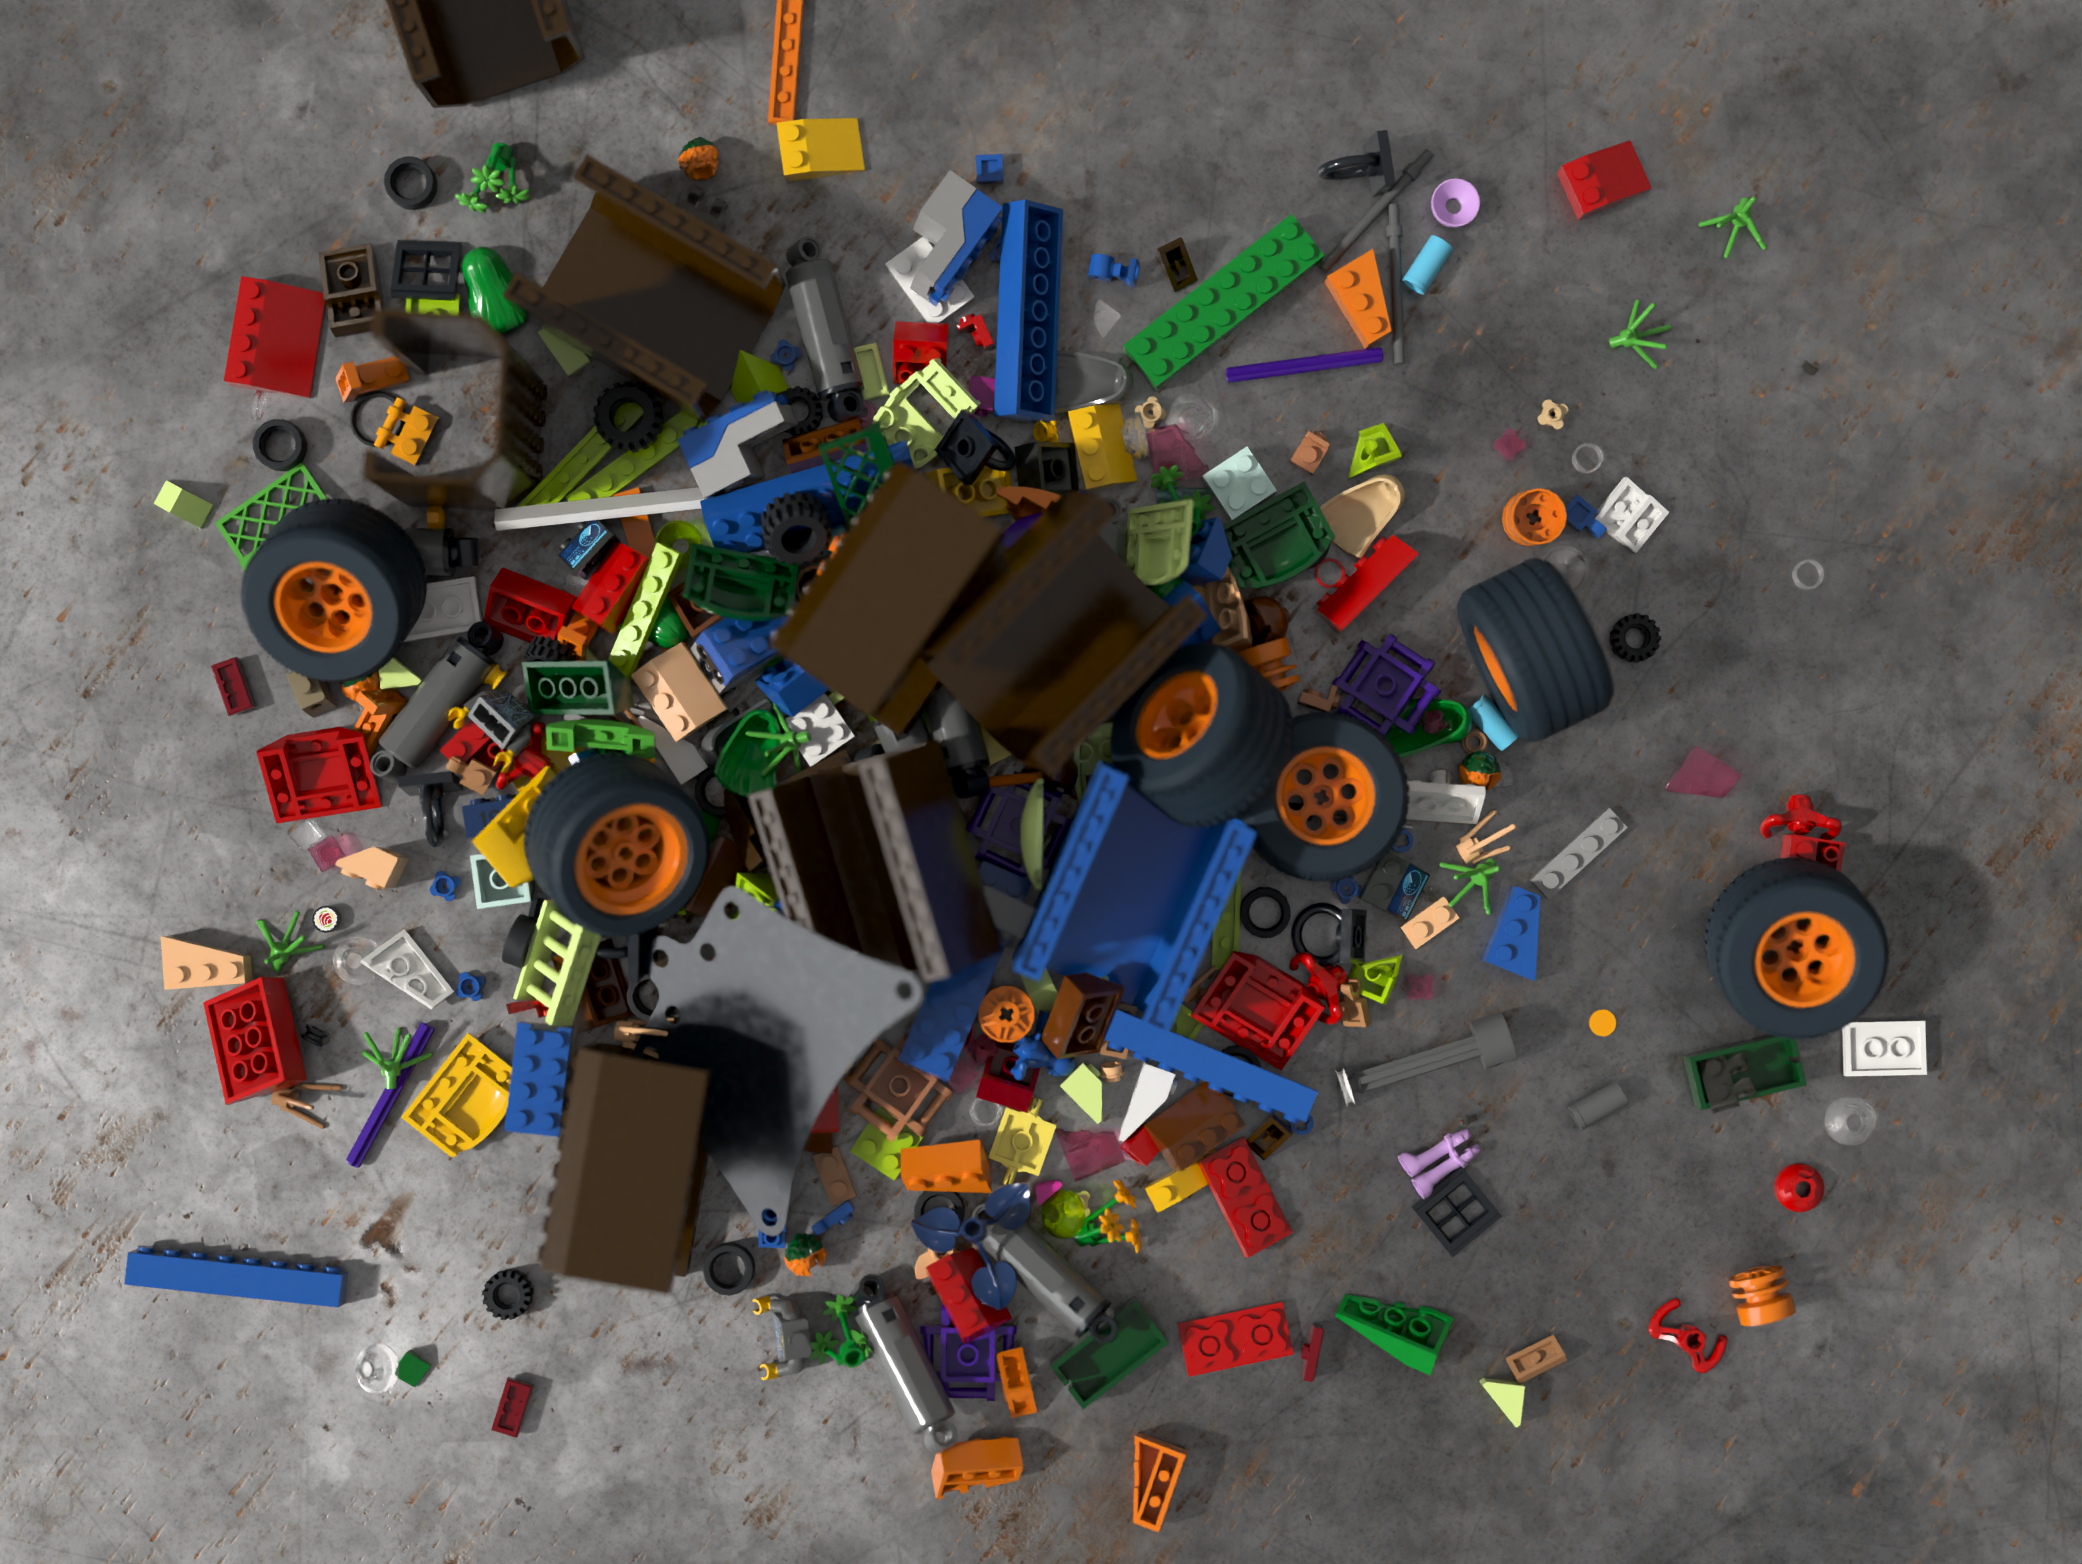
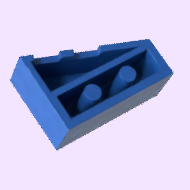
[1481,886,1541,981]

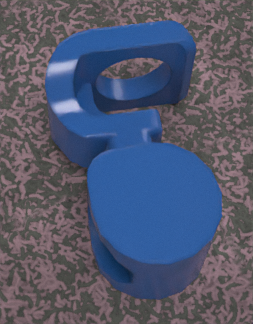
[1088,254,1140,287]

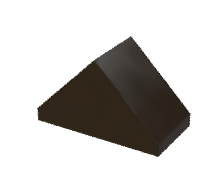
[1156,237,1198,292]
[1246,1113,1294,1160]

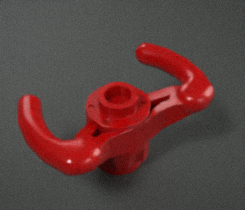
[496,722,554,790]
[1760,794,1842,840]
[1289,952,1348,1025]
[1648,1298,1728,1373]

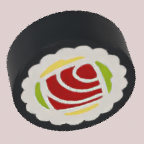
[312,906,341,933]

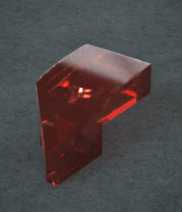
[506,1000,549,1018]

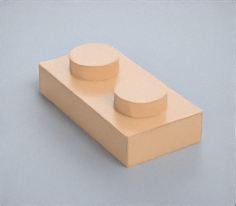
[1400,896,1459,949]

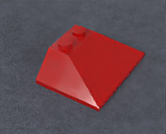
[256,727,382,824]
[1190,951,1325,1071]

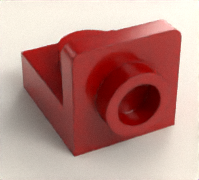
[957,313,995,352]

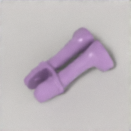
[1398,1129,1481,1199]

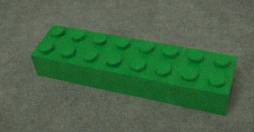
[1123,214,1325,392]

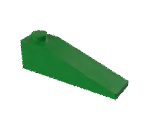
[1335,1294,1454,1376]

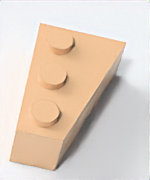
[161,936,253,990]

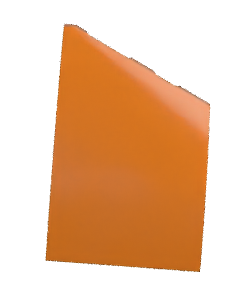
[996,486,1061,521]

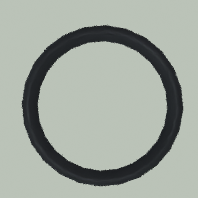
[350,391,405,447]

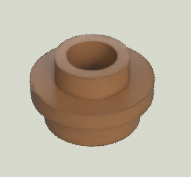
[1461,728,1488,754]

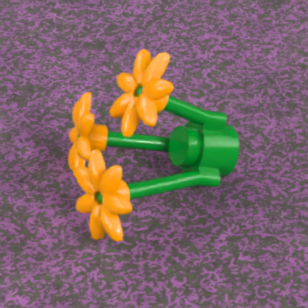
[1073,1180,1142,1254]

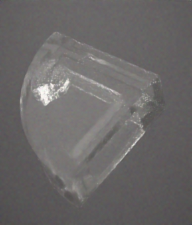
[1094,299,1121,338]

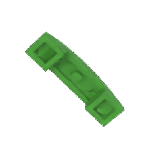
[546,719,655,759]

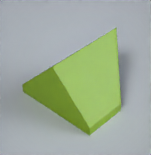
[731,350,789,404]
[1348,422,1401,479]
[733,873,779,906]
[1346,955,1402,1005]

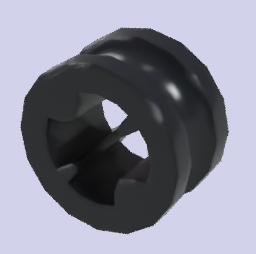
[301,1024,329,1047]

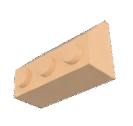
[631,642,728,742]

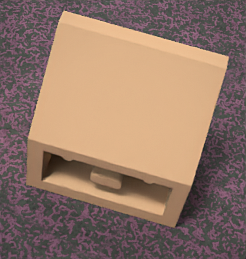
[335,847,409,890]

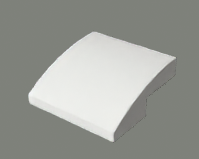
[1593,477,1669,553]

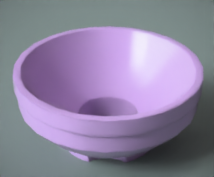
[1431,178,1480,228]

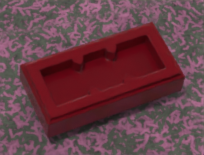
[211,657,256,716]
[1301,1323,1324,1382]
[491,1377,534,1438]

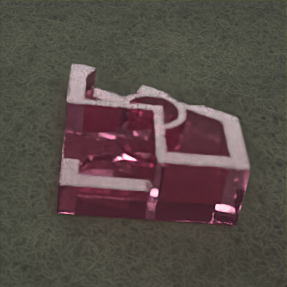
[1146,424,1210,481]
[1665,746,1741,798]
[1055,1129,1125,1182]

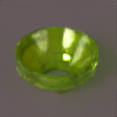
[655,520,703,569]
[1041,1190,1085,1239]

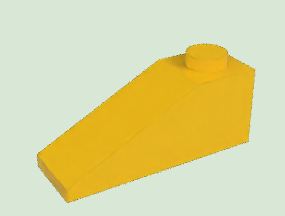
[1144,1149,1216,1213]

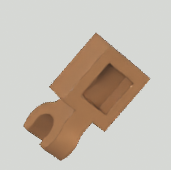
[445,756,497,795]
[1339,978,1372,1027]

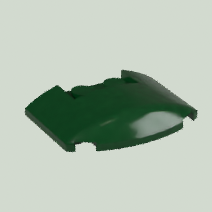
[1223,481,1335,589]
[683,543,799,622]

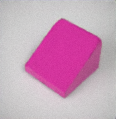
[1035,1179,1062,1206]

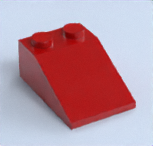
[1557,140,1652,221]

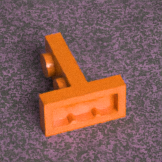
[335,356,410,403]
[558,612,600,660]
[353,690,408,757]
[996,1347,1037,1419]

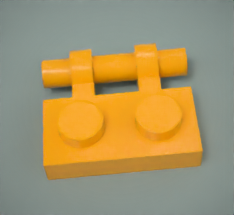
[374,397,439,465]

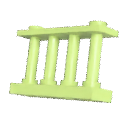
[513,900,601,1026]

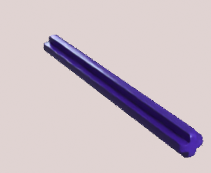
[1226,347,1383,383]
[346,1022,435,1168]

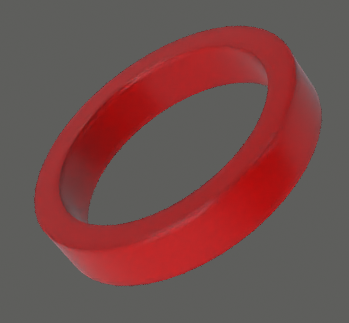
[1315,558,1345,588]

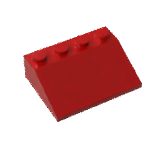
[224,276,326,398]
[203,977,307,1105]

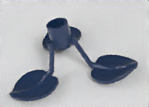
[911,1183,1030,1310]

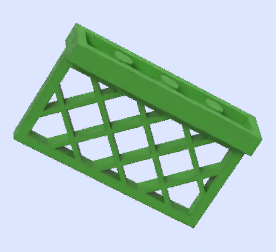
[215,462,328,571]

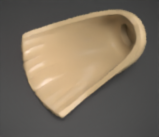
[1320,474,1405,558]

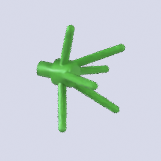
[1699,196,1767,258]
[1609,299,1672,369]
[746,706,811,776]
[1440,858,1500,915]
[256,911,324,972]
[362,1028,433,1089]

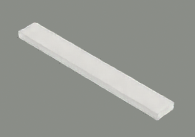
[495,487,708,531]

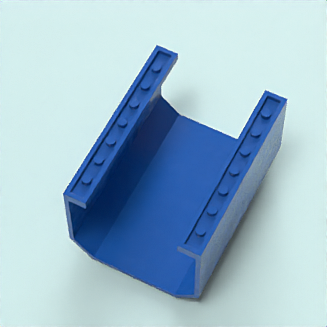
[1012,759,1257,1036]

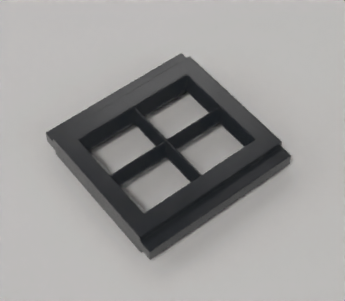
[390,240,462,301]
[1411,1167,1502,1257]

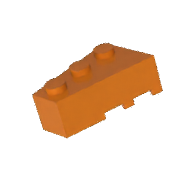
[1325,249,1392,349]
[901,1139,992,1193]
[1133,1432,1189,1532]
[931,1437,1023,1500]

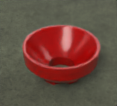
[1774,1163,1825,1212]

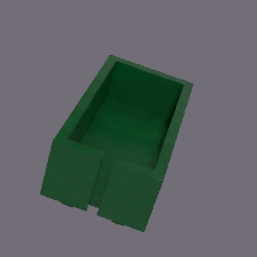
[1683,1035,1807,1110]
[1050,1296,1169,1410]

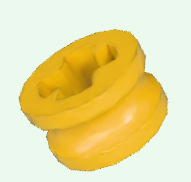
[483,664,508,691]

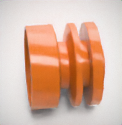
[1502,488,1567,547]
[1237,637,1301,692]
[979,985,1035,1042]
[1728,1265,1796,1326]

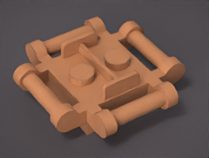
[844,1033,953,1142]

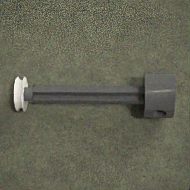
[1335,1012,1517,1106]

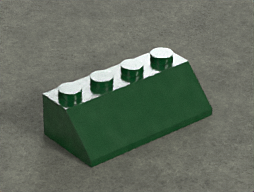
[522,660,634,715]

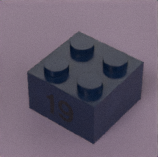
[462,794,516,839]

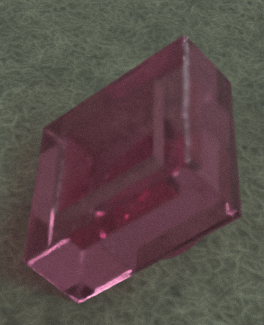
[308,835,346,872]

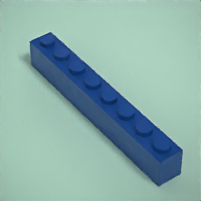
[1105,1009,1318,1124]
[124,1246,348,1308]

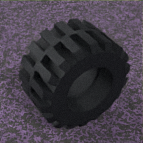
[593,381,664,453]
[761,491,832,565]

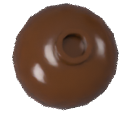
[1244,596,1290,647]
[1023,757,1078,795]

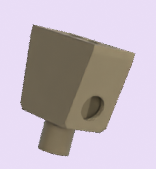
[287,671,338,718]

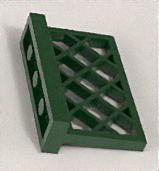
[818,421,896,531]

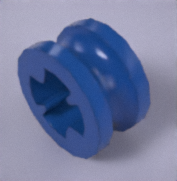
[1391,829,1413,853]
[1289,1114,1314,1135]

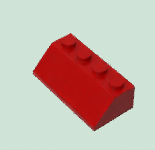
[1315,535,1418,634]

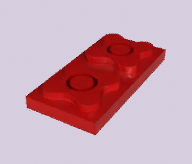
[1197,1137,1293,1258]
[1177,1301,1294,1377]

